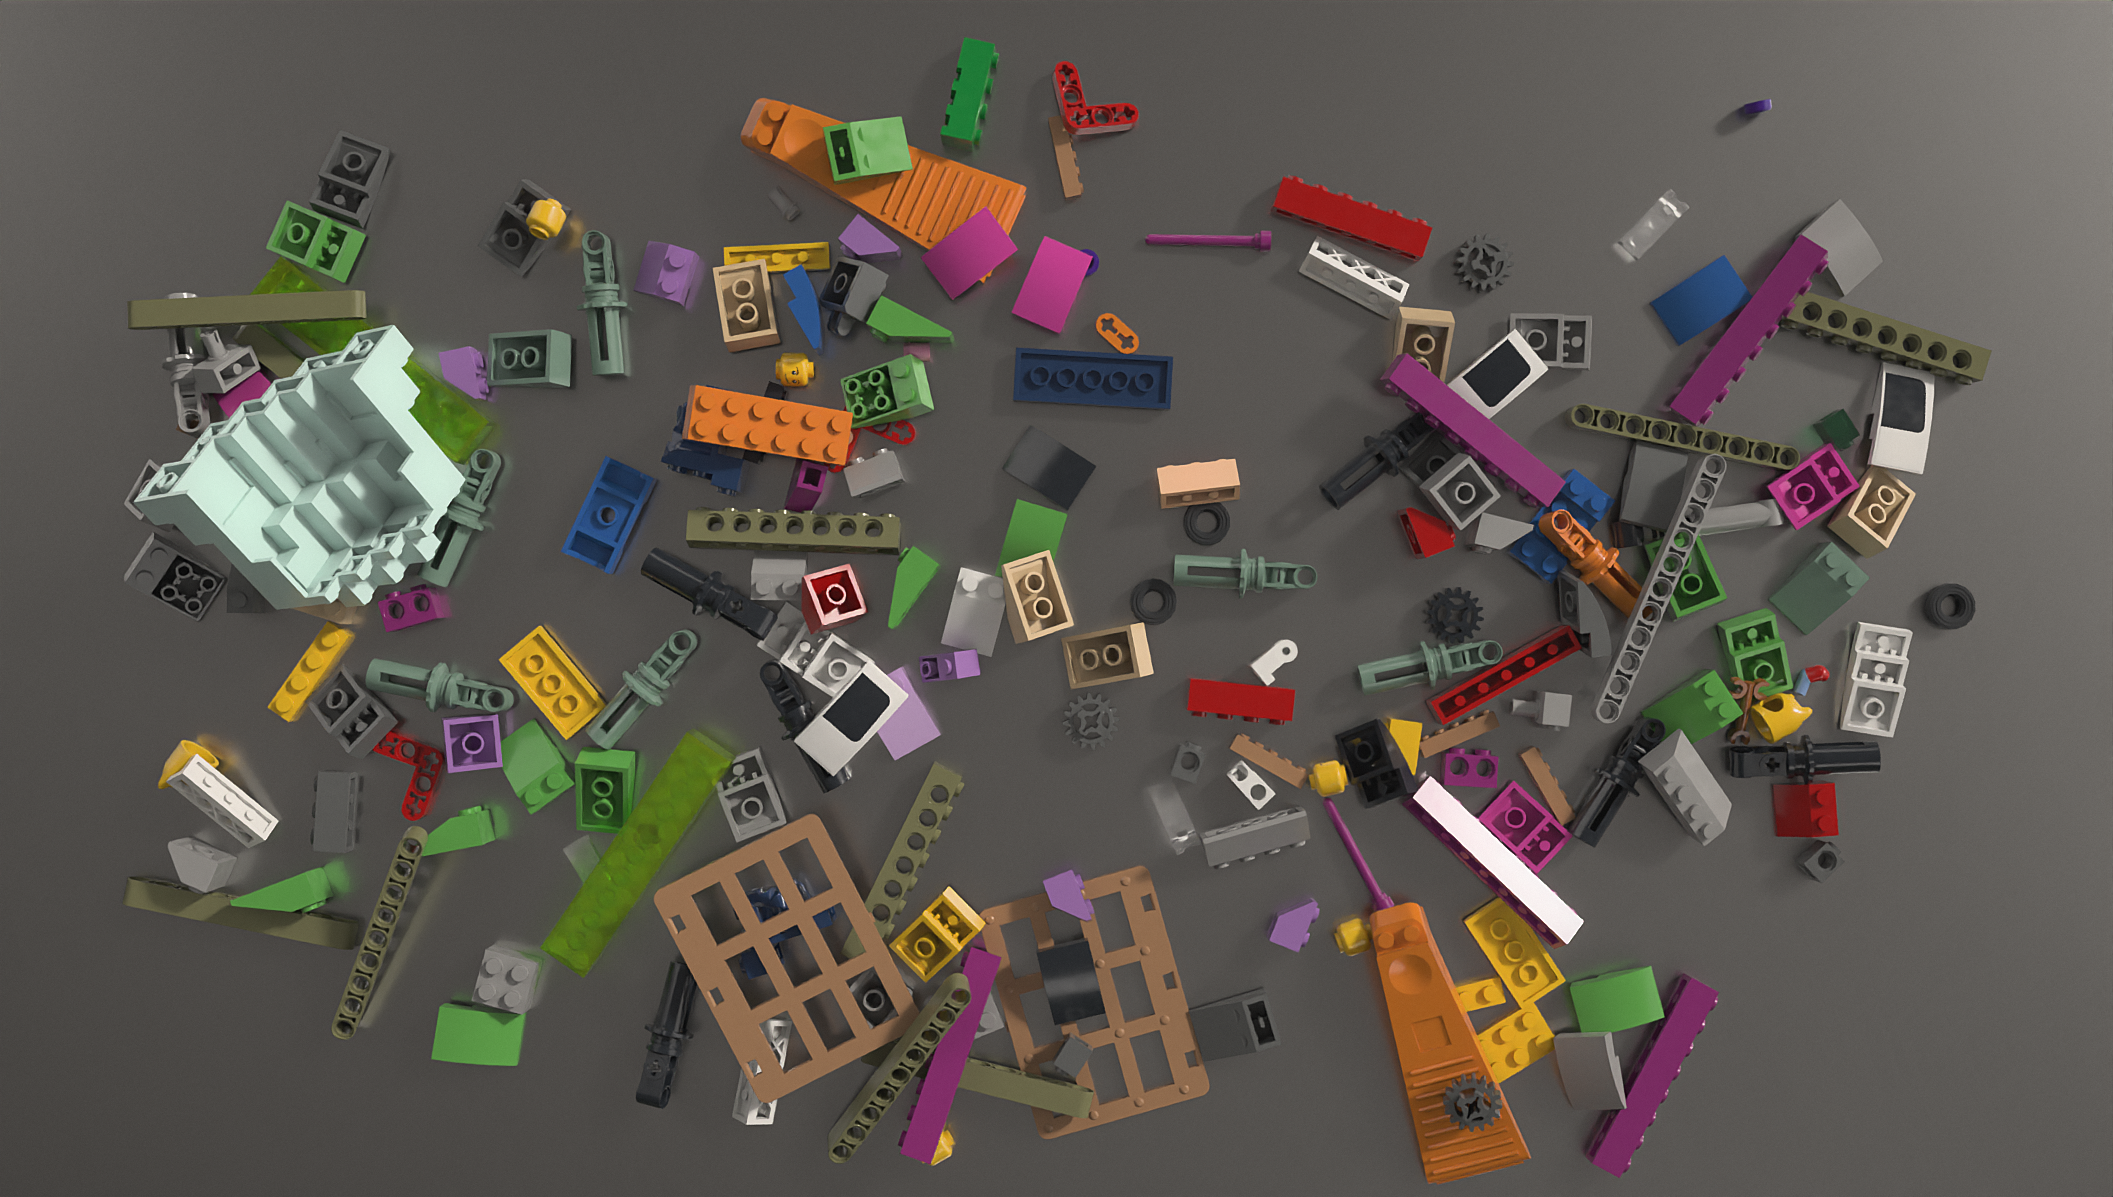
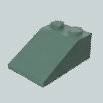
[487,329,572,388]
[1768,542,1870,635]

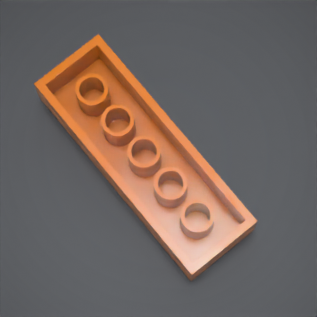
[682,385,853,465]

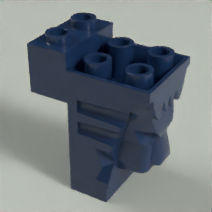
[661,385,751,497]
[733,878,837,979]

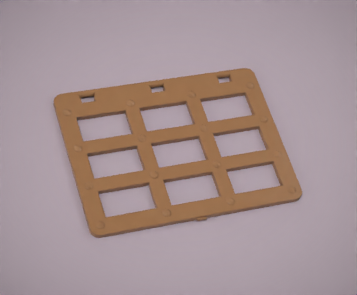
[654,814,920,1103]
[979,865,1210,1139]

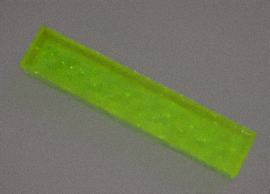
[250,256,497,465]
[540,728,737,978]

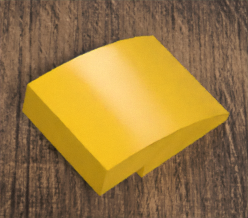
[889,886,986,983]

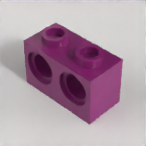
[378,584,444,632]
[1439,748,1499,788]

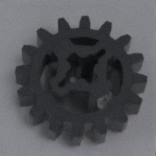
[1425,587,1484,644]

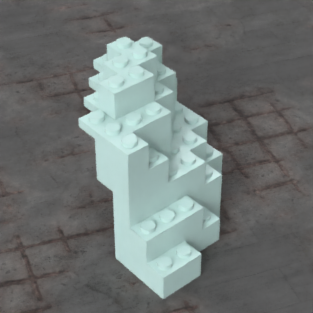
[133,325,466,610]

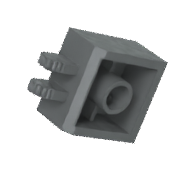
[819,256,889,336]

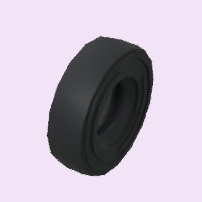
[1184,502,1230,545]
[1130,578,1177,625]
[1925,583,1976,629]

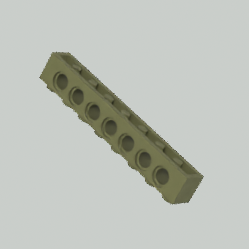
[1779,292,1992,385]
[686,507,901,555]
[840,762,964,959]

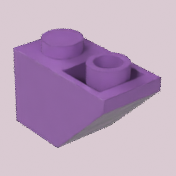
[439,346,489,401]
[919,649,980,683]
[1043,870,1095,923]
[1266,898,1320,952]

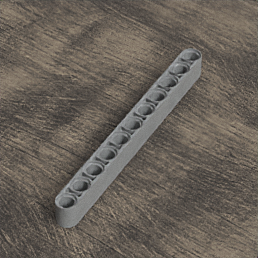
[1590,454,1727,724]

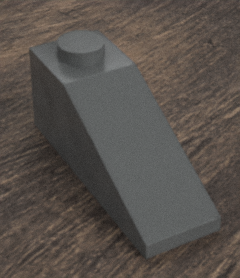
[227,564,265,613]

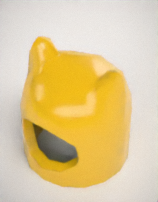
[1749,693,1813,744]
[158,740,219,789]

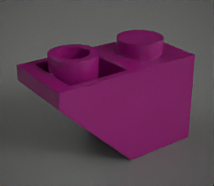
[784,458,828,513]

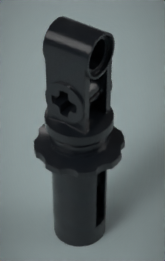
[1319,412,1435,510]
[641,547,778,641]
[760,659,851,794]
[1567,717,1666,848]
[1730,735,1881,784]
[636,961,697,1109]

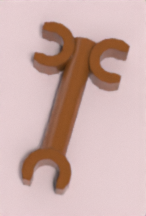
[1727,677,1770,745]

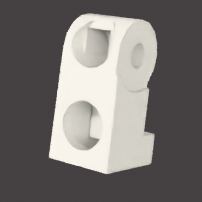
[1248,640,1298,686]
[1226,760,1275,810]

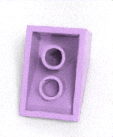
[877,666,941,760]

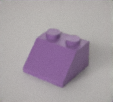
[838,214,903,263]
[633,241,699,306]
[441,714,503,773]

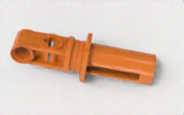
[1539,510,1653,619]

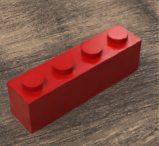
[1186,678,1295,725]

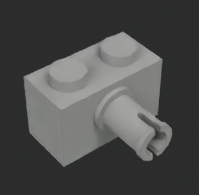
[191,329,261,393]
[1509,690,1572,731]

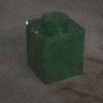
[1812,408,1860,452]

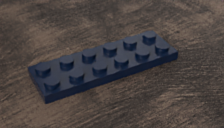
[1013,347,1173,410]

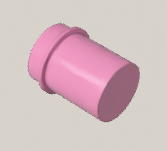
[903,342,930,361]

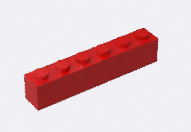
[1271,175,1433,261]
[1426,625,1582,725]

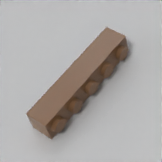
[1048,115,1084,201]
[1419,709,1500,758]
[1228,733,1309,789]
[1518,746,1576,826]

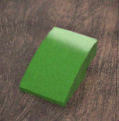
[266,200,366,283]
[995,499,1068,578]
[1717,608,1793,701]
[1570,965,1665,1033]
[431,1003,526,1066]

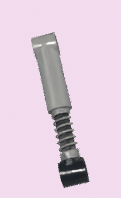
[1612,499,1785,549]

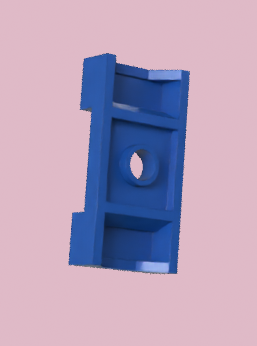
[561,456,657,574]
[1506,469,1615,584]

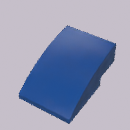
[1650,255,1752,346]
[783,264,825,356]

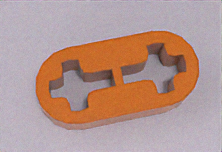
[1096,313,1139,354]

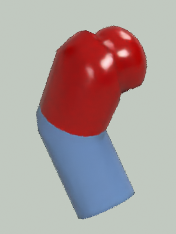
[1792,665,1830,696]

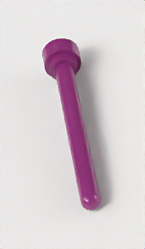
[1145,231,1271,252]
[1323,798,1394,912]

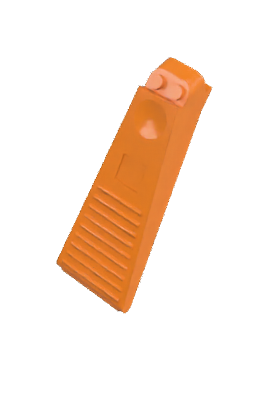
[741,98,1026,284]
[1369,902,1531,1185]

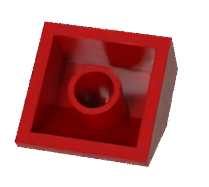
[1397,507,1456,559]
[801,564,868,635]
[1772,780,1839,837]

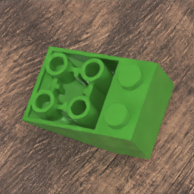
[823,116,913,185]
[840,354,934,429]

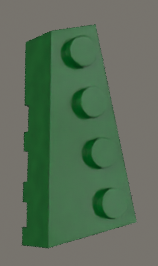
[940,37,999,152]

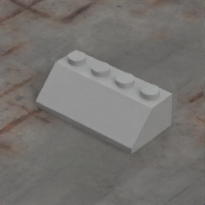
[1638,729,1732,847]
[1199,806,1311,869]

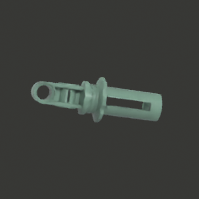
[577,230,628,376]
[417,449,501,587]
[1174,549,1318,599]
[585,629,697,750]
[1357,640,1503,696]
[366,658,514,712]

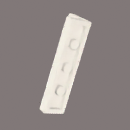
[1299,236,1409,320]
[166,754,278,848]
[732,1019,792,1125]

